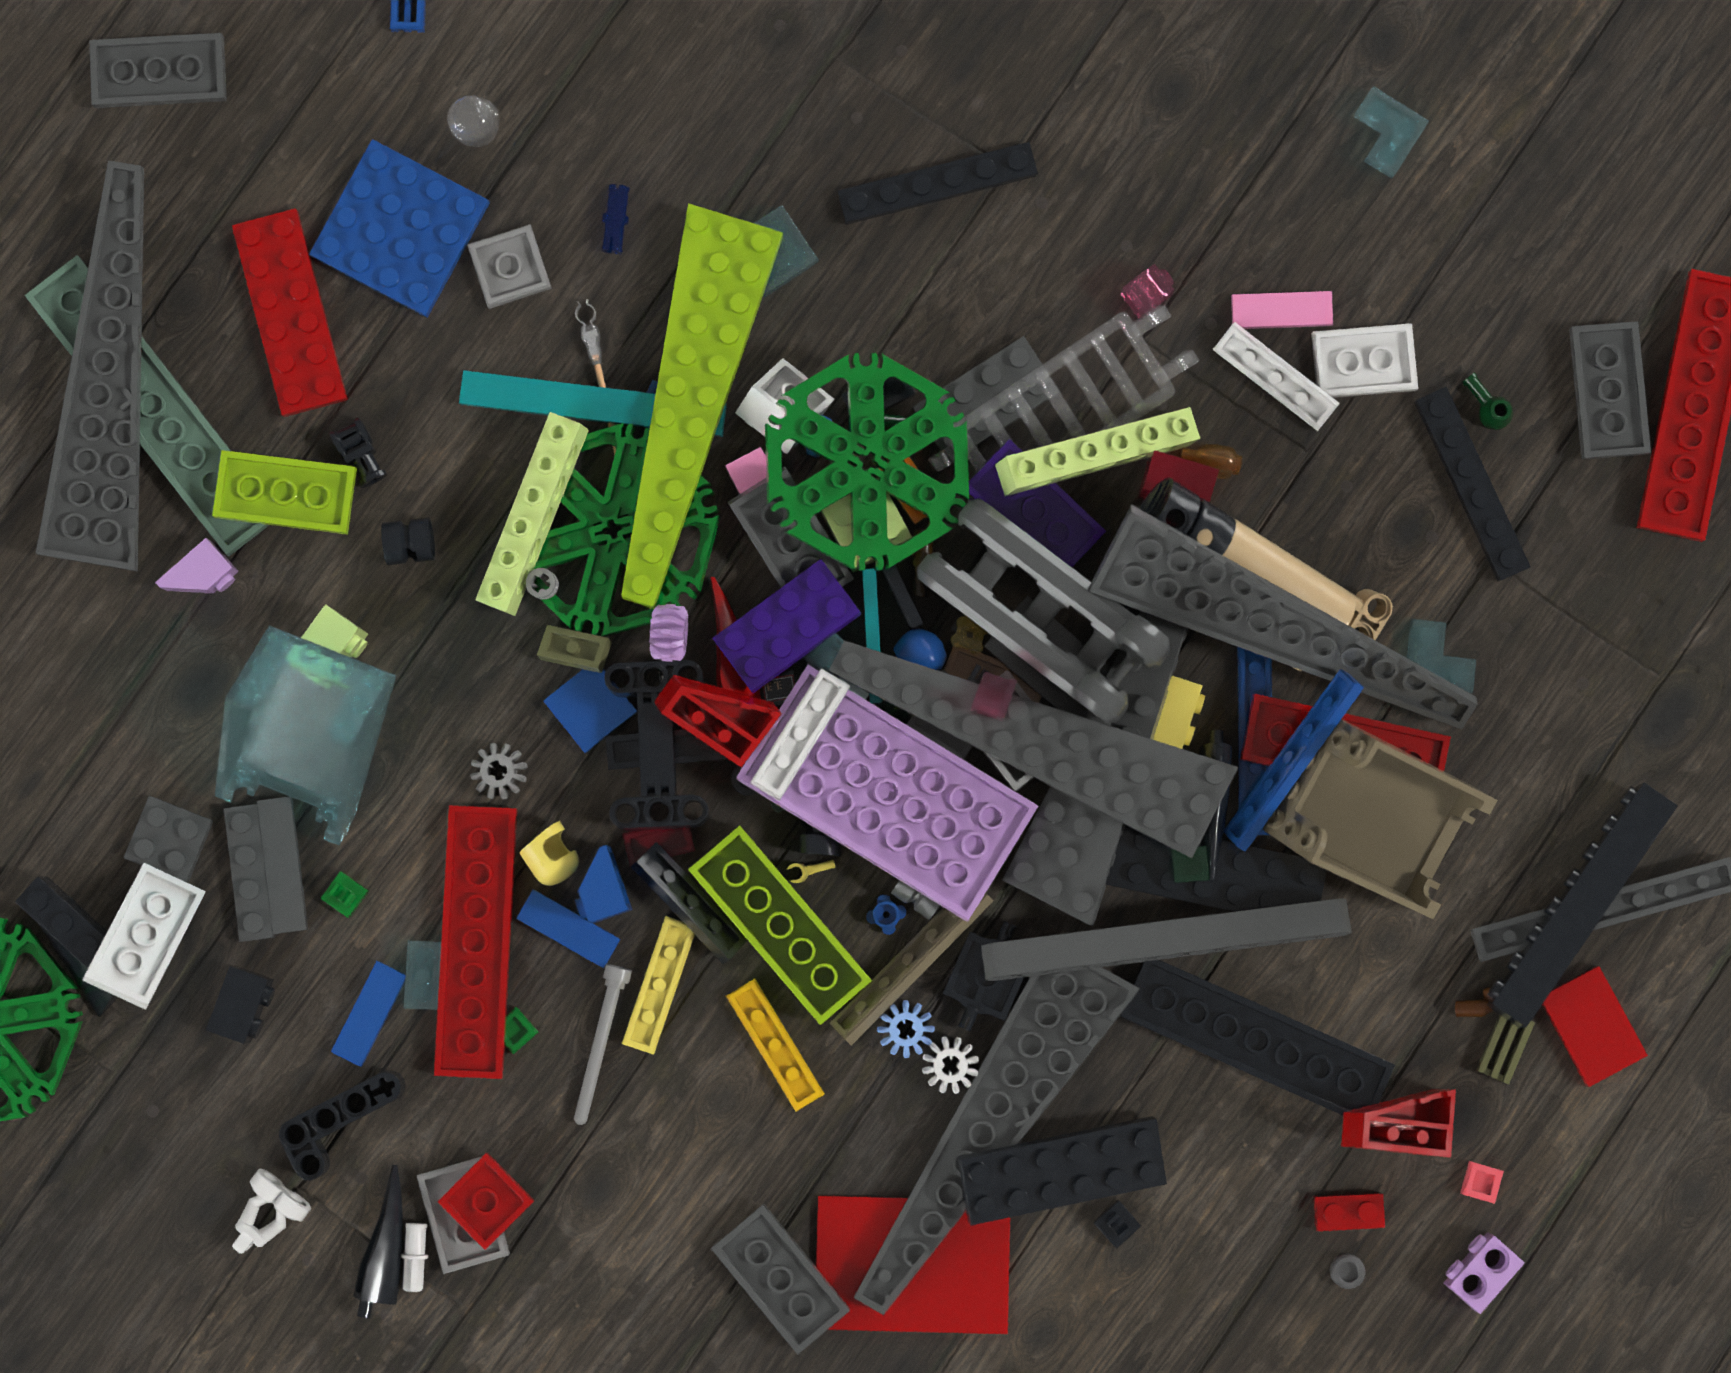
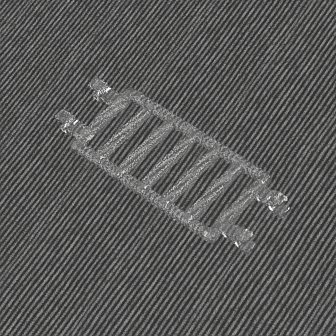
[928,305,1199,510]

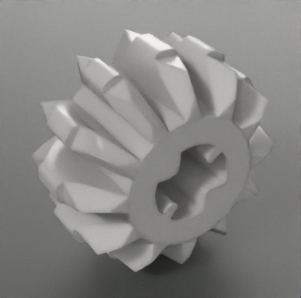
[470,743,528,799]

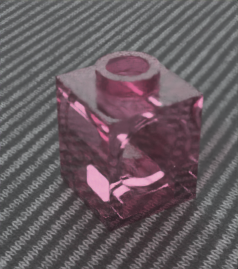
[1120,264,1174,320]

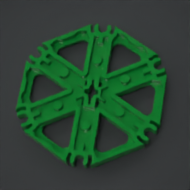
[765,353,969,571]
[534,423,720,637]
[0,918,83,1121]

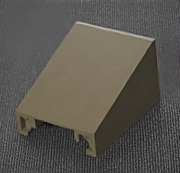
[1263,719,1498,919]

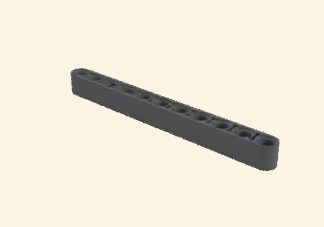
[981,899,1352,981]

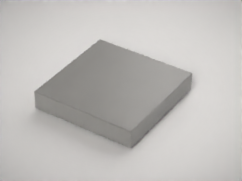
[468,224,552,309]

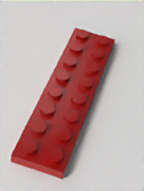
[1637,269,1731,542]
[434,805,518,1079]

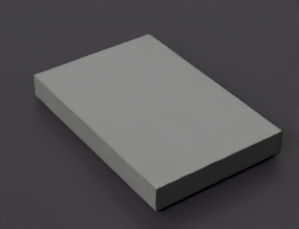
[416,1156,510,1274]

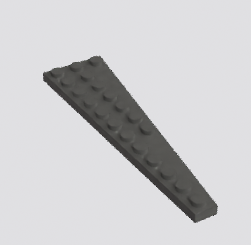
[36,160,144,572]

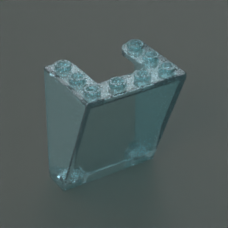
[215,625,396,845]

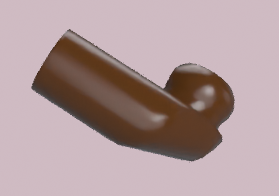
[1455,988,1494,1017]

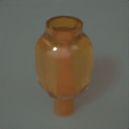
[1181,444,1243,479]

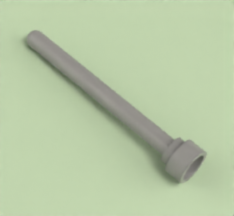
[574,964,632,1125]

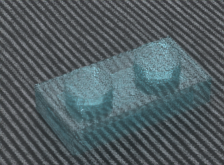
[404,940,441,1010]

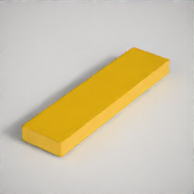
[726,979,825,1112]

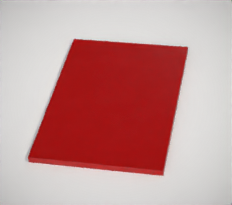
[816,1196,1010,1334]

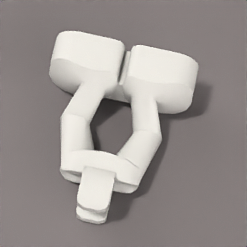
[232,1169,311,1254]

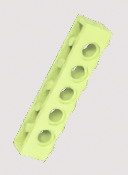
[995,407,1200,496]
[475,412,589,616]

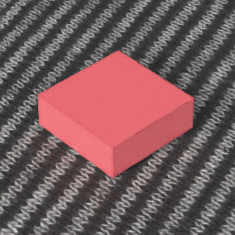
[1460,1161,1504,1204]

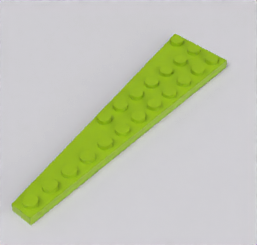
[621,203,783,609]

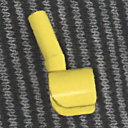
[787,860,835,883]

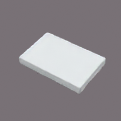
[1311,323,1418,398]

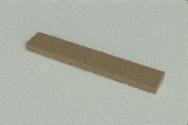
[830,893,993,1046]

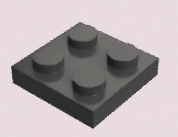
[124,796,214,883]

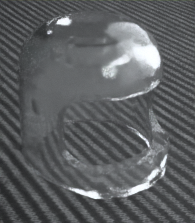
[447,95,499,147]

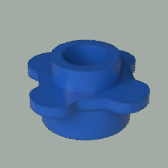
[866,895,906,935]

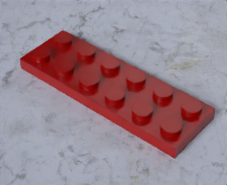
[232,208,348,417]
[1240,694,1451,771]

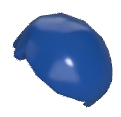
[893,628,947,671]

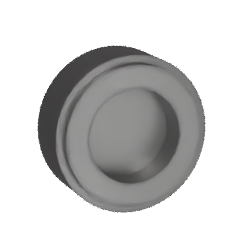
[1330,1254,1365,1289]

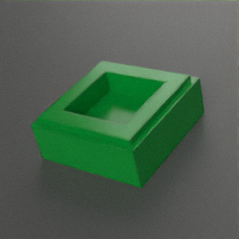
[505,1007,539,1055]

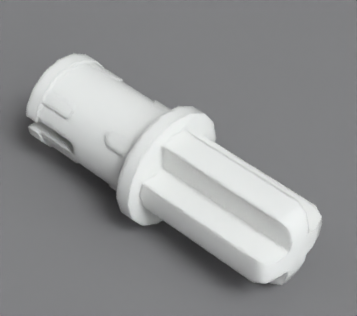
[401,1223,428,1292]

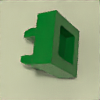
[321,871,369,918]

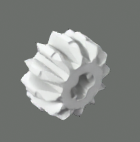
[922,1036,979,1094]

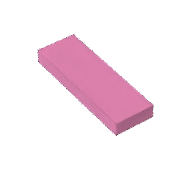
[1231,291,1333,329]

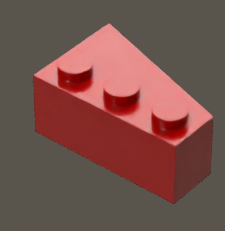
[654,675,782,768]
[1341,1089,1456,1158]

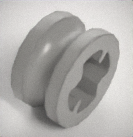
[526,568,559,600]

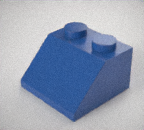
[575,845,632,923]

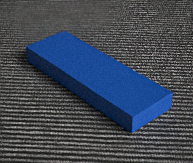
[516,889,621,969]
[331,961,408,1067]

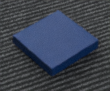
[543,669,638,754]

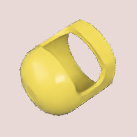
[519,821,579,886]

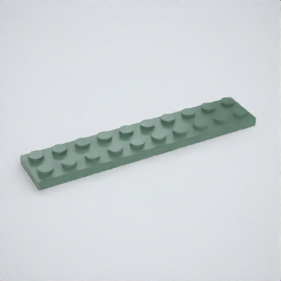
[25,255,269,556]

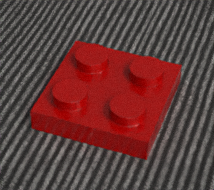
[437,1152,535,1250]

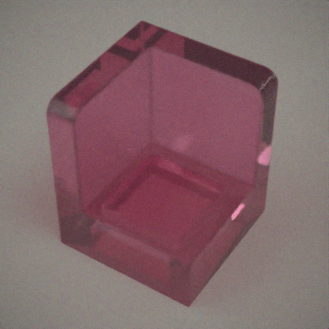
[971,672,1017,722]

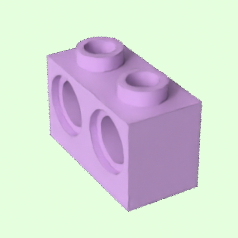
[1443,1232,1525,1314]

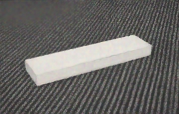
[1213,322,1340,431]
[750,668,850,801]

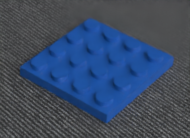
[309,139,490,318]

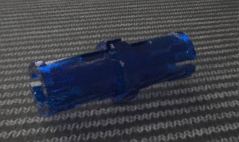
[601,184,630,254]

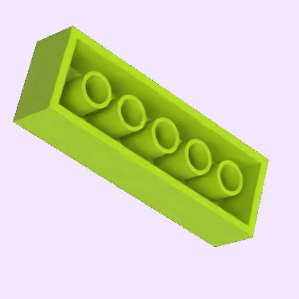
[688,826,872,1025]

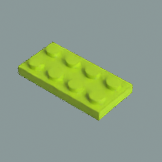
[212,450,357,535]

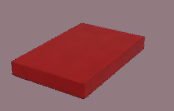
[1542,966,1648,1087]

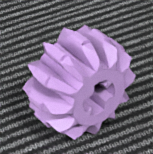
[649,604,689,662]

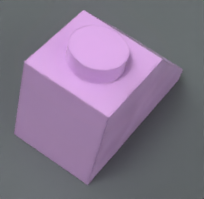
[155,538,239,593]

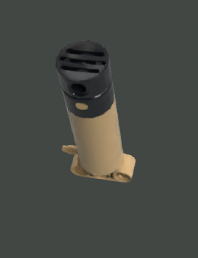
[1139,477,1392,672]

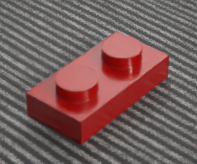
[1314,1193,1385,1231]

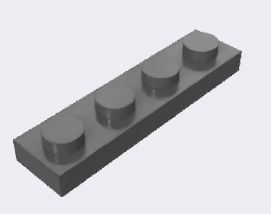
[224,804,275,942]

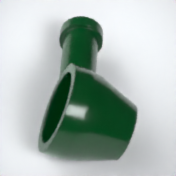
[1462,372,1513,430]

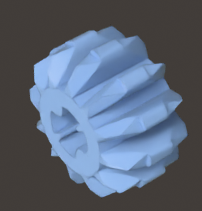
[877,1000,935,1058]

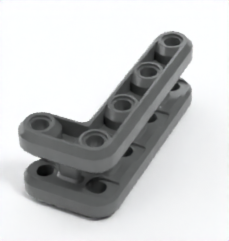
[917,498,1170,724]

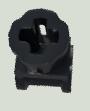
[329,417,387,488]

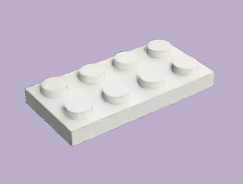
[83,863,206,1010]

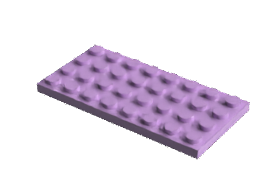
[736,665,1038,922]

